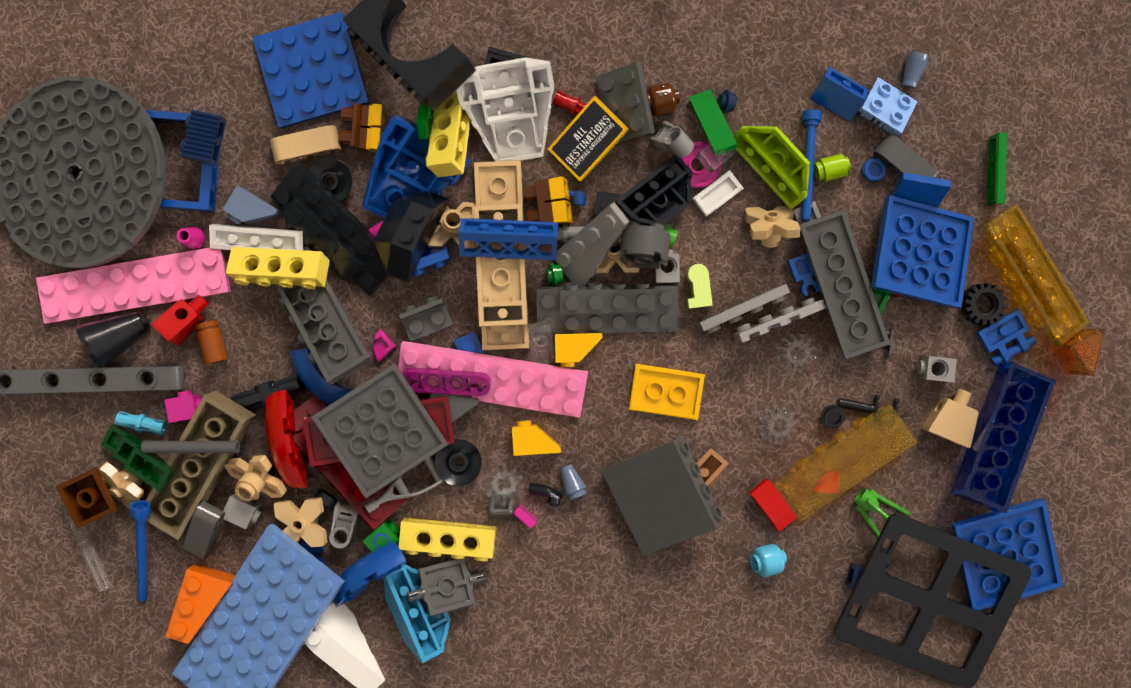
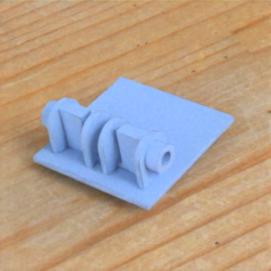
[858,77,917,135]

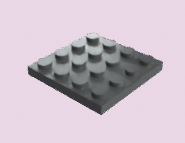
[311,363,448,498]

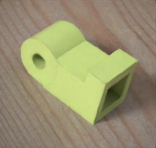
[686,264,713,309]

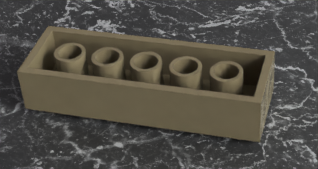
[146,391,256,540]

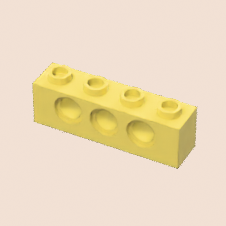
[426,91,471,177]
[226,247,330,289]
[399,518,497,561]

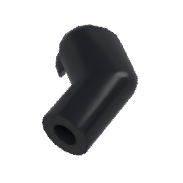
[528,482,562,506]

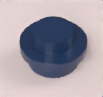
[717,90,737,114]

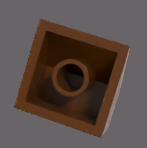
[56,467,118,529]

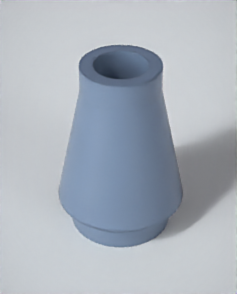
[902,51,929,88]
[559,464,587,501]

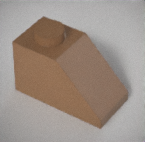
[697,448,729,489]

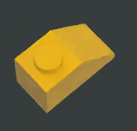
[555,333,602,367]
[512,420,561,456]

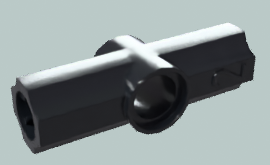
[230,374,305,411]

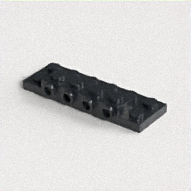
[270,162,389,296]

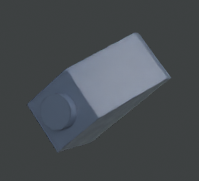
[222,185,283,225]

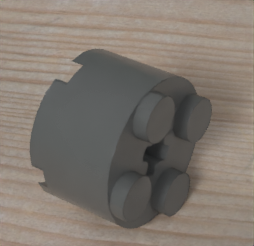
[619,222,671,269]

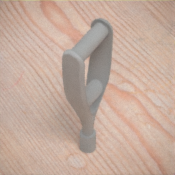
[364,456,444,513]

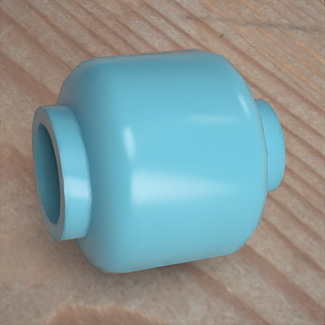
[750,544,787,577]

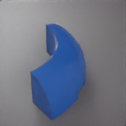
[290,349,354,405]
[333,541,406,608]

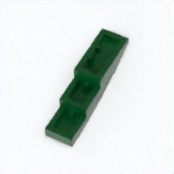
[101,424,173,492]

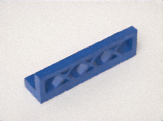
[459,218,558,260]

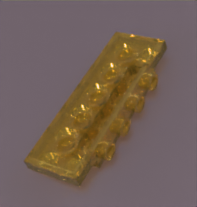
[981,204,1090,347]
[773,403,917,522]

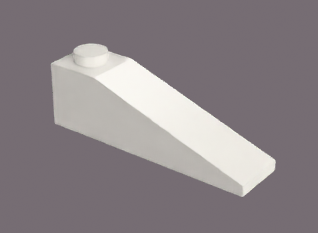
[305,602,385,688]

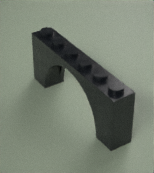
[342,0,476,111]

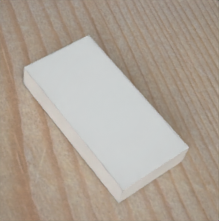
[692,170,744,217]

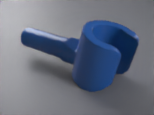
[569,191,586,206]

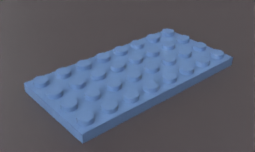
[172,524,345,688]

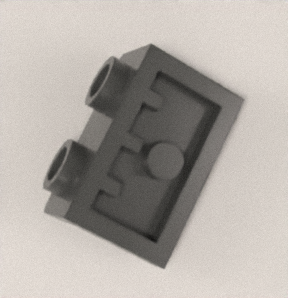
[398,296,454,342]

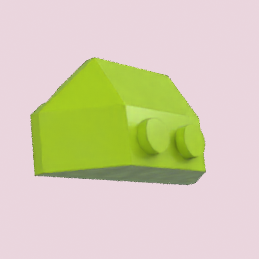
[733,126,810,209]

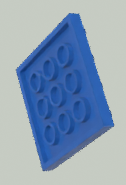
[252,12,370,129]
[871,195,974,309]
[951,498,1063,610]

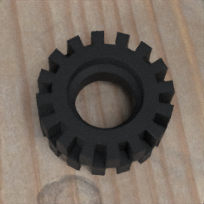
[961,283,1008,325]

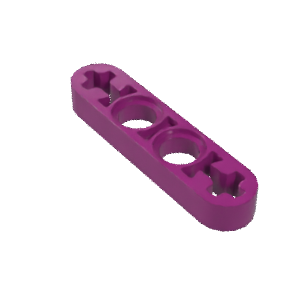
[402,368,492,396]

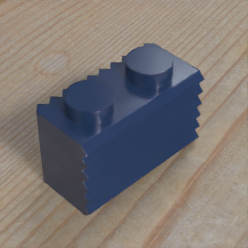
[180,110,227,166]

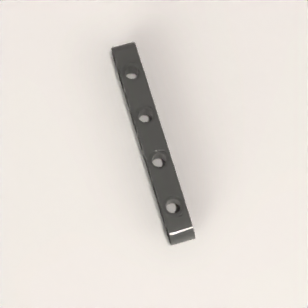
[0,366,185,394]

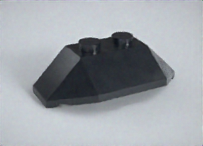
[614,156,692,226]
[373,191,449,283]

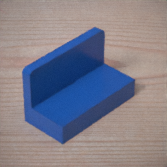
[811,67,869,121]

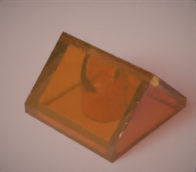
[1050,328,1105,376]

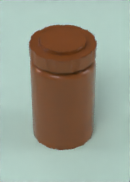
[195,320,228,365]

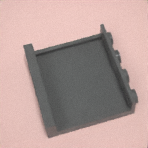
[602,435,723,556]

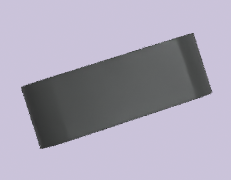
[873,134,941,178]
[183,501,225,561]

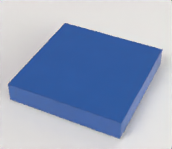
[890,172,951,208]

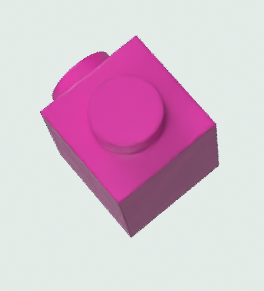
[164,390,202,423]

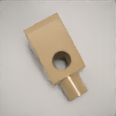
[921,389,979,448]

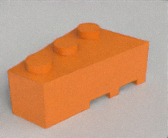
[165,563,235,644]

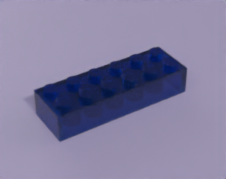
[950,362,1056,513]

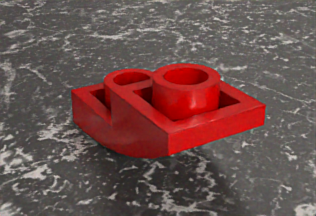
[749,478,797,532]

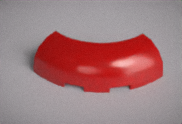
[265,390,308,488]

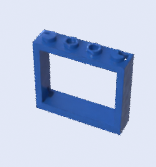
[145,110,219,212]

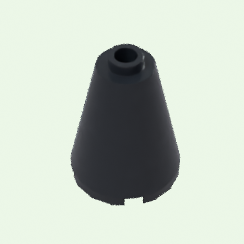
[76,312,151,368]

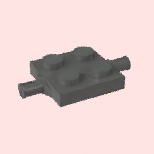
[406,559,486,617]

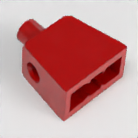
[151,294,209,346]

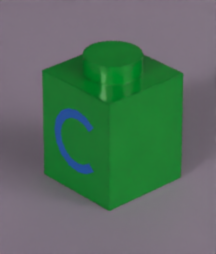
[362,519,400,552]

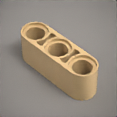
[270,125,342,164]

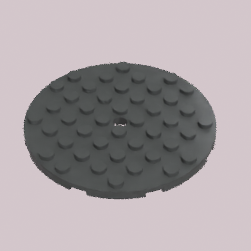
[0,76,166,268]

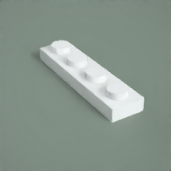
[209,224,303,250]

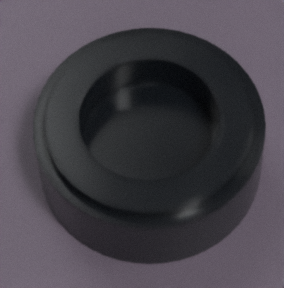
[314,489,338,509]

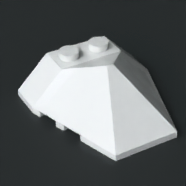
[456,57,554,162]

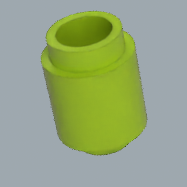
[814,153,851,182]

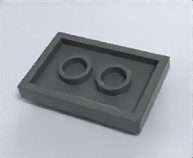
[596,62,655,145]

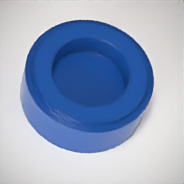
[861,158,886,182]

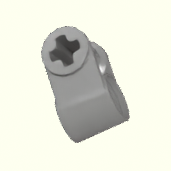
[649,120,694,158]
[329,500,360,548]

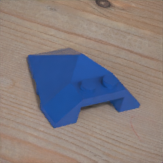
[362,116,471,218]

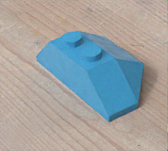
[383,564,451,663]

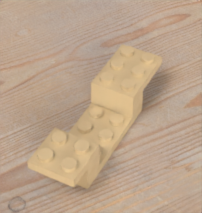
[474,161,529,350]

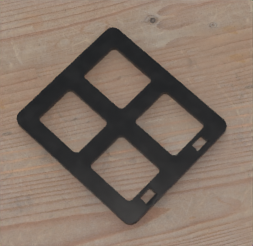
[834,513,1032,688]

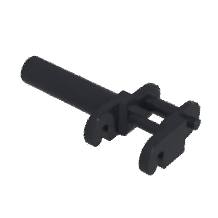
[837,395,899,428]

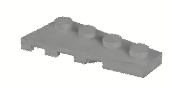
[555,202,629,286]
[732,297,826,343]

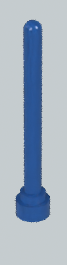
[801,109,822,223]
[130,500,151,602]

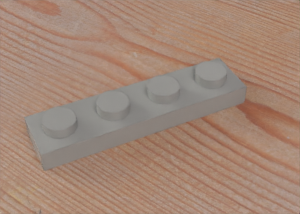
[697,284,790,334]

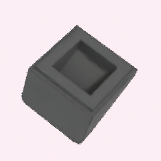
[489,491,514,520]

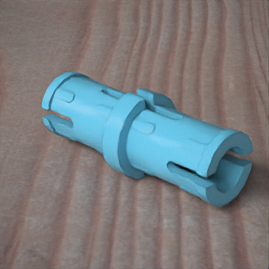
[115,411,167,436]

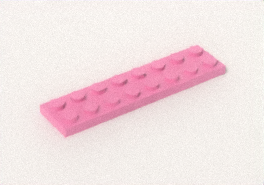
[36,248,231,324]
[398,341,588,418]

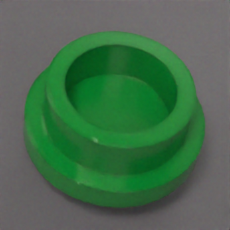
[545,263,563,287]

